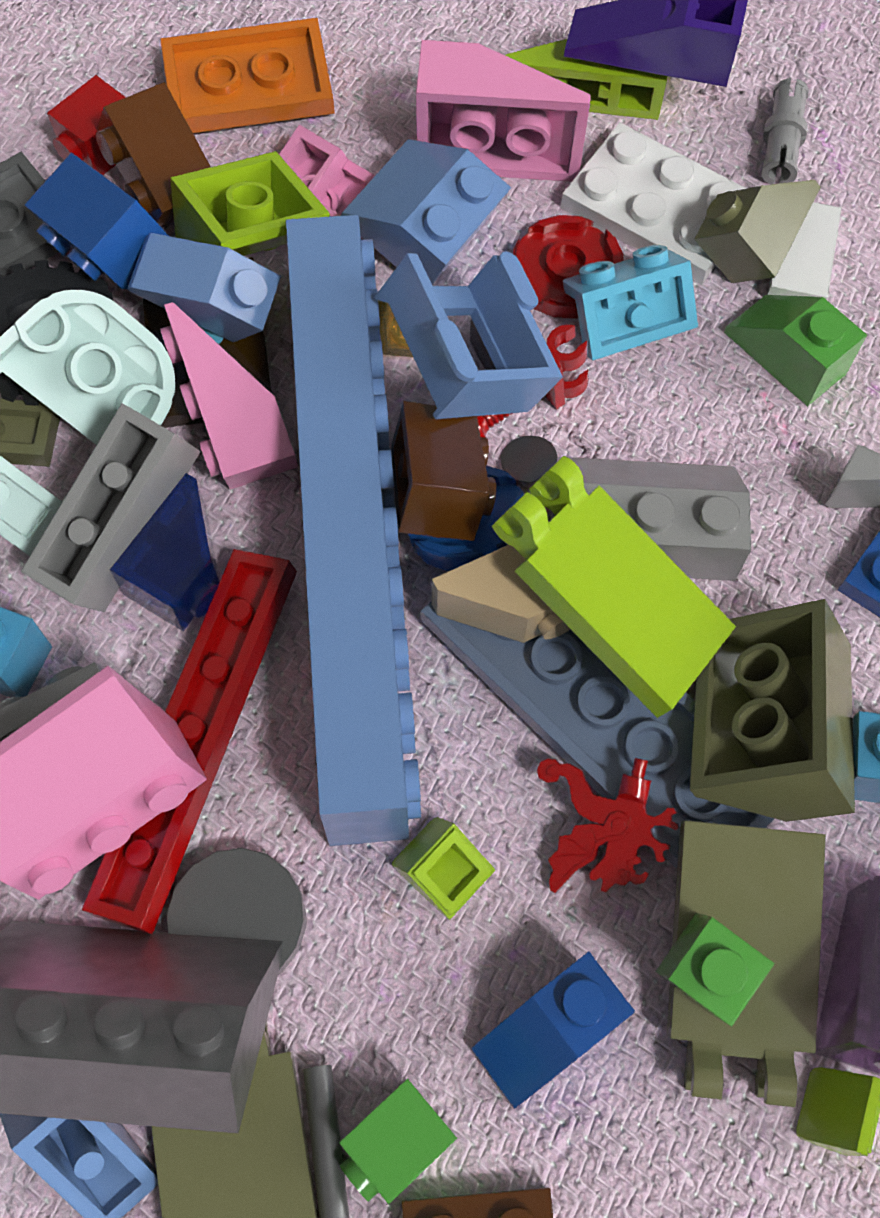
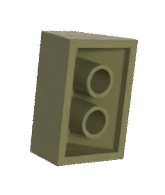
[690,599,855,822]

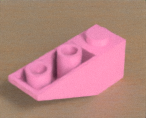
[160,302,298,490]

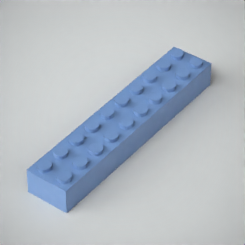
[286,215,421,846]

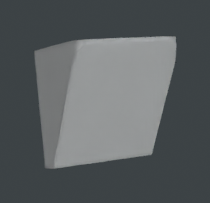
[825,445,880,508]

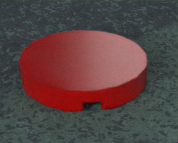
[513,215,624,319]

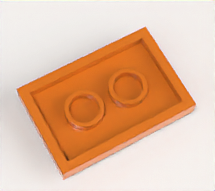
[160,18,335,133]

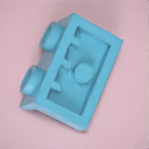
[563,245,698,360]

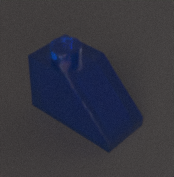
[110,473,220,632]

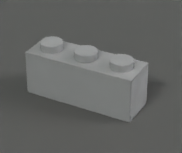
[21,403,201,612]

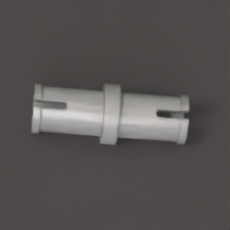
[761,78,809,184]

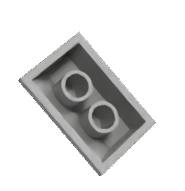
[553,457,751,581]

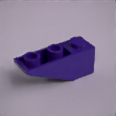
[564,0,748,87]

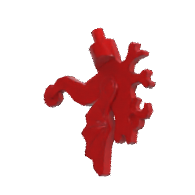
[537,758,680,893]

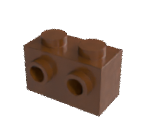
[95,82,211,227]
[390,401,496,541]

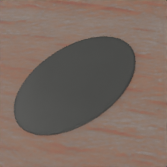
[501,435,558,482]

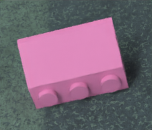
[0,666,207,900]

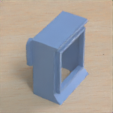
[373,252,563,419]

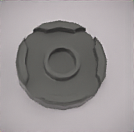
[167,848,307,975]

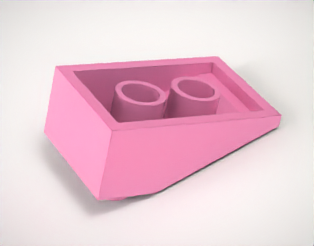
[416,40,590,182]

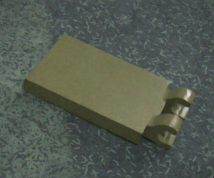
[666,821,826,1107]
[151,1021,318,1218]

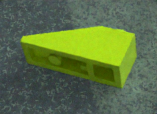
[505,38,667,120]

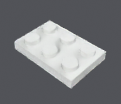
[560,122,746,285]

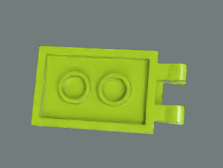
[492,456,736,718]

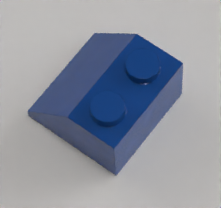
[24,152,169,290]

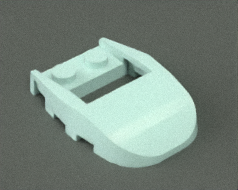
[0,290,175,556]

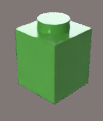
[655,913,775,1027]
[339,1078,457,1204]

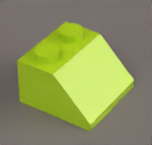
[170,151,330,256]

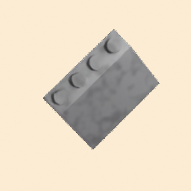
[0,921,283,1134]

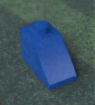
[471,951,636,1109]

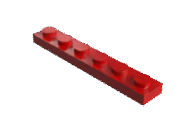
[82,549,297,935]

